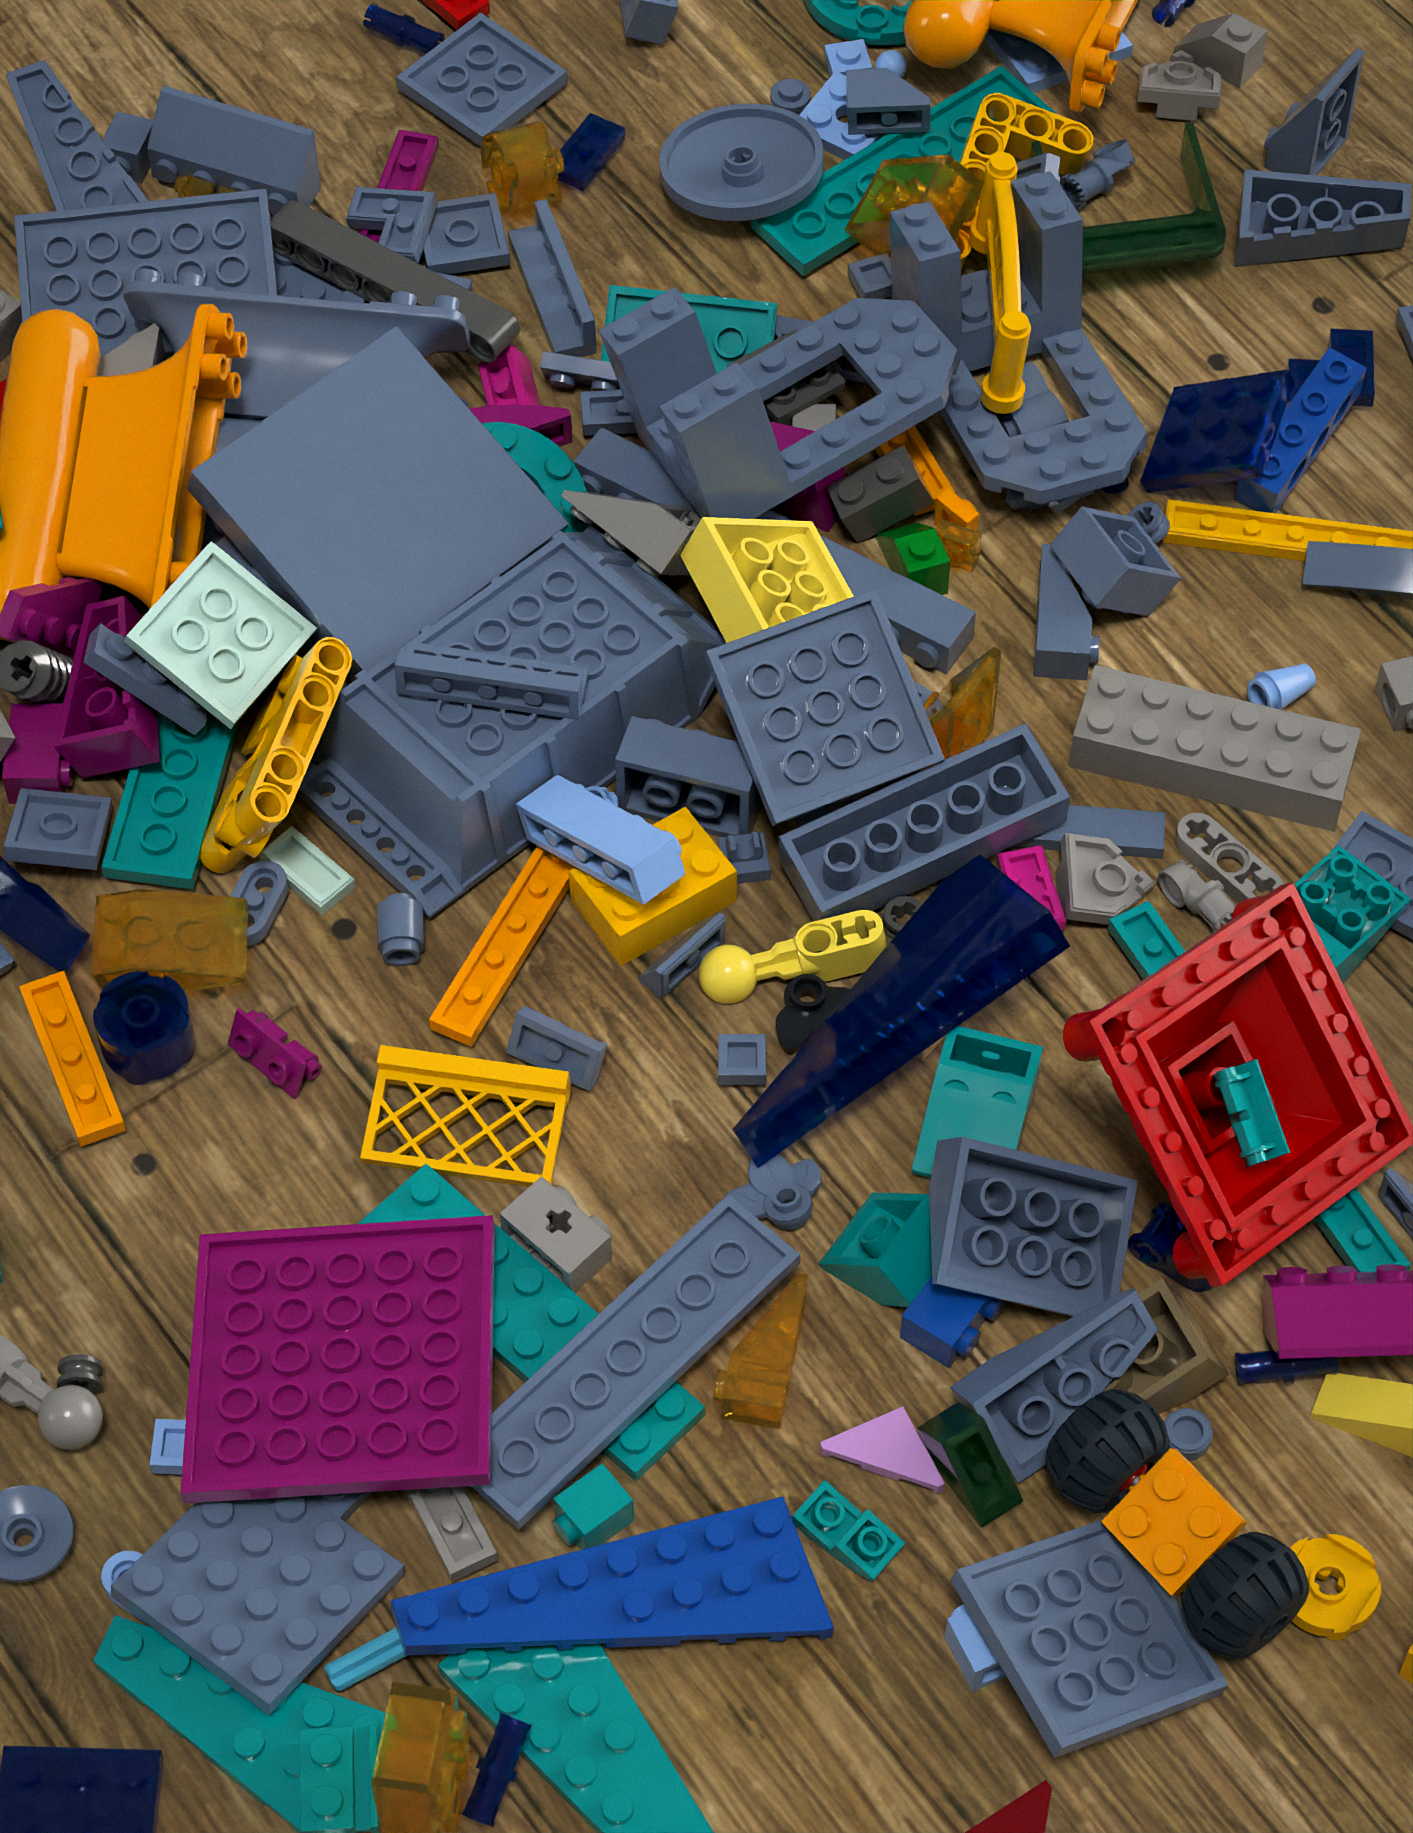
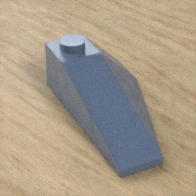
[950,1287,1158,1484]

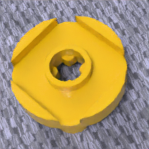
[1290,1534,1381,1641]

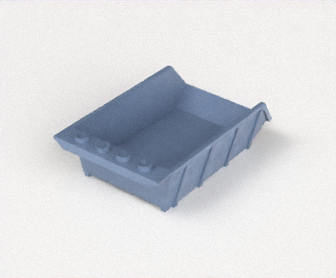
[296,524,726,919]

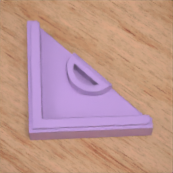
[819,1406,945,1494]

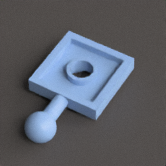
[799,50,907,160]

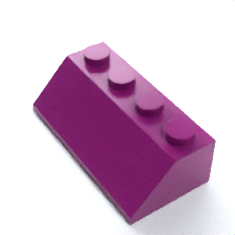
[1263,1264,1413,1359]

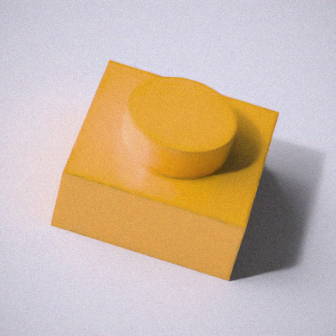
[934,488,979,550]

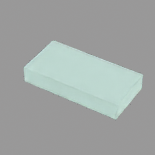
[258,826,356,916]

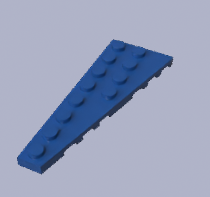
[390,1496,834,1655]

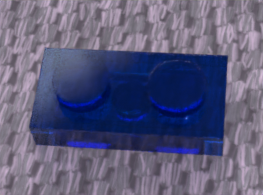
[548,113,625,191]

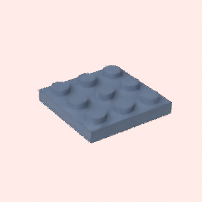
[396,13,568,149]

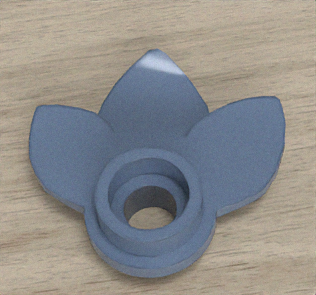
[726,1153,822,1230]

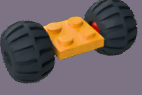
[1045,1389,1309,1659]

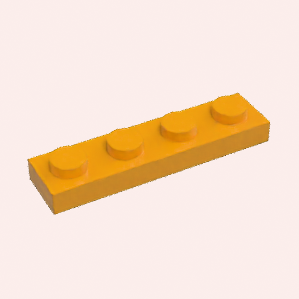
[19,971,126,1147]

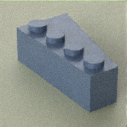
[1235,169,1412,267]

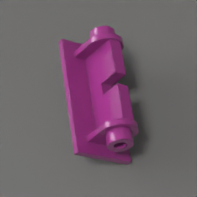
[228,1008,322,1099]

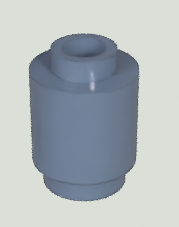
[376,893,424,966]

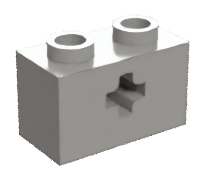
[500,1176,612,1293]

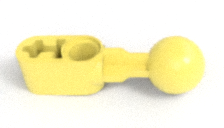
[698,910,888,1004]

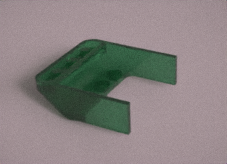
[1030,122,1226,275]

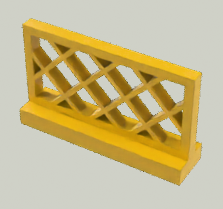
[360,1045,572,1187]

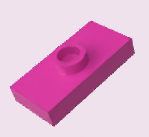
[996,845,1066,938]

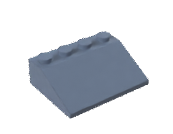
[929,1137,1138,1317]

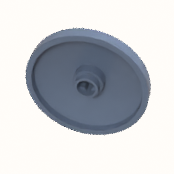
[659,104,824,221]

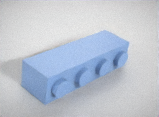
[516,774,685,905]

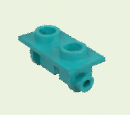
[1214,1059,1290,1168]

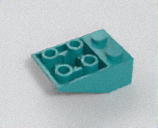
[1294,845,1411,984]
[911,1024,1043,1178]

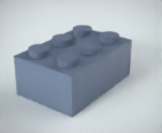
[615,716,763,837]

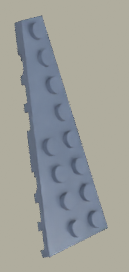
[5,60,148,211]

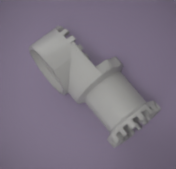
[1158,859,1236,934]

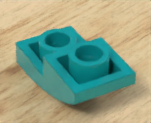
[791,1480,905,1582]

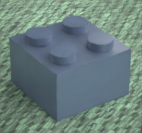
[1050,507,1181,616]

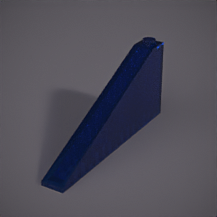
[732,854,1070,1168]

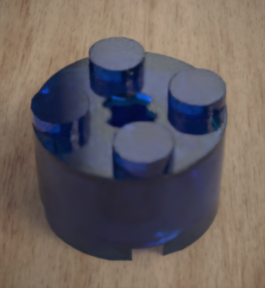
[93,971,195,1085]

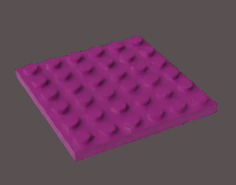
[180,1215,495,1503]

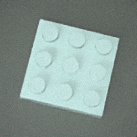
[124,541,317,729]

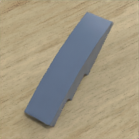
[1303,541,1413,600]

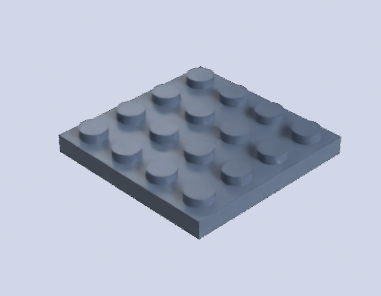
[703,589,945,826]
[111,1496,405,1715]
[950,1519,1229,1758]

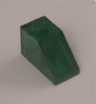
[917,1402,1023,1528]

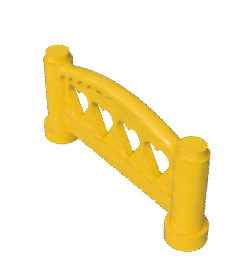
[969,152,1031,414]

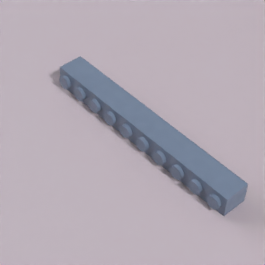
[573,427,976,675]

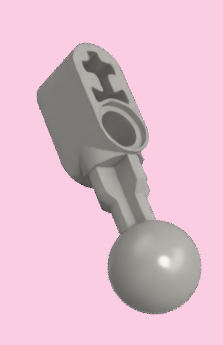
[0,1334,103,1450]

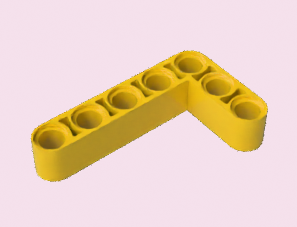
[940,93,1094,270]

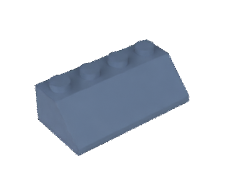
[147,86,321,215]

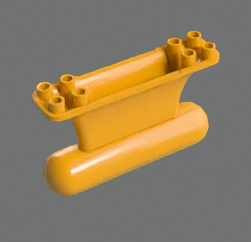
[903,0,1138,113]
[0,304,247,643]

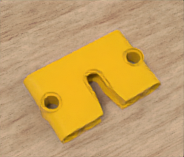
[200,637,352,873]

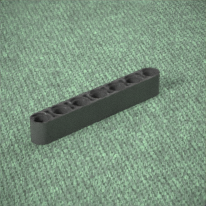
[270,200,520,363]

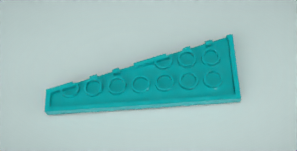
[437,1643,714,1833]

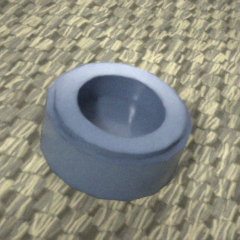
[1164,1408,1213,1461]

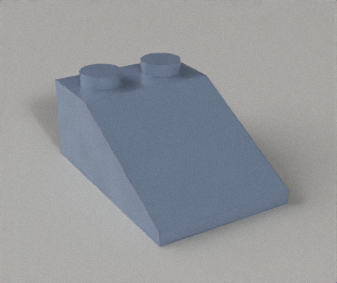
[1264,48,1365,176]

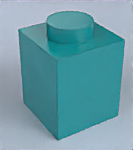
[552,1463,634,1550]

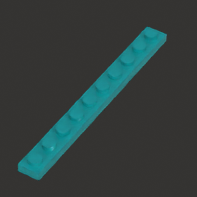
[1108,901,1411,1272]

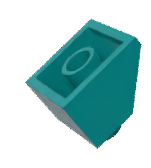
[818,1192,932,1307]

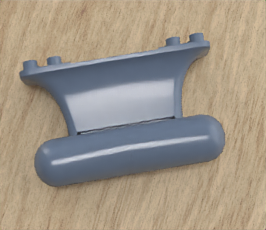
[123,268,470,454]

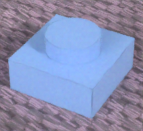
[824,39,873,77]
[149,1419,186,1475]

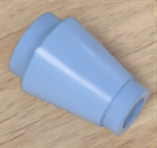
[1247,663,1316,710]

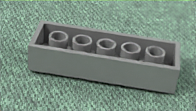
[1069,665,1361,832]

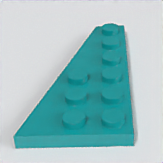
[93,1615,403,1833]

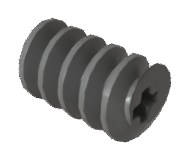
[0,640,73,704]

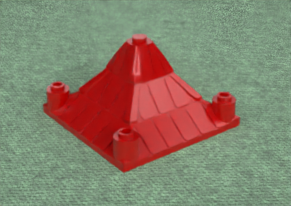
[1063,883,1413,1287]

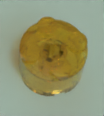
[481,120,564,214]

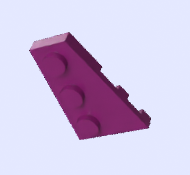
[0,577,105,659]

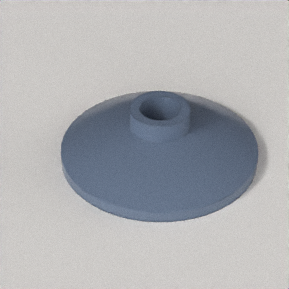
[0,1485,74,1582]

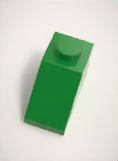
[876,523,951,595]

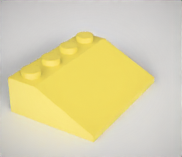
[680,517,854,643]

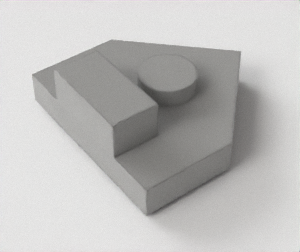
[1137,50,1221,121]
[1056,833,1156,925]

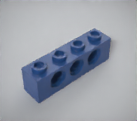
[1234,347,1367,513]

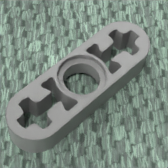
[1175,813,1284,903]

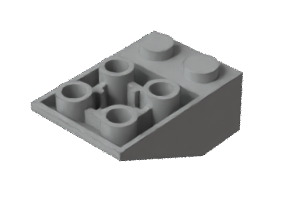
[561,490,702,577]

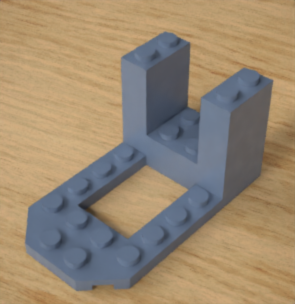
[890,171,1147,504]
[598,287,960,519]

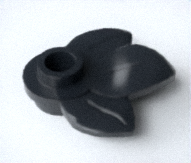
[775,974,866,1056]

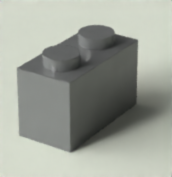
[826,445,935,543]

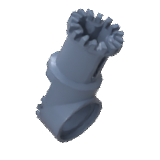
[1060,139,1135,210]

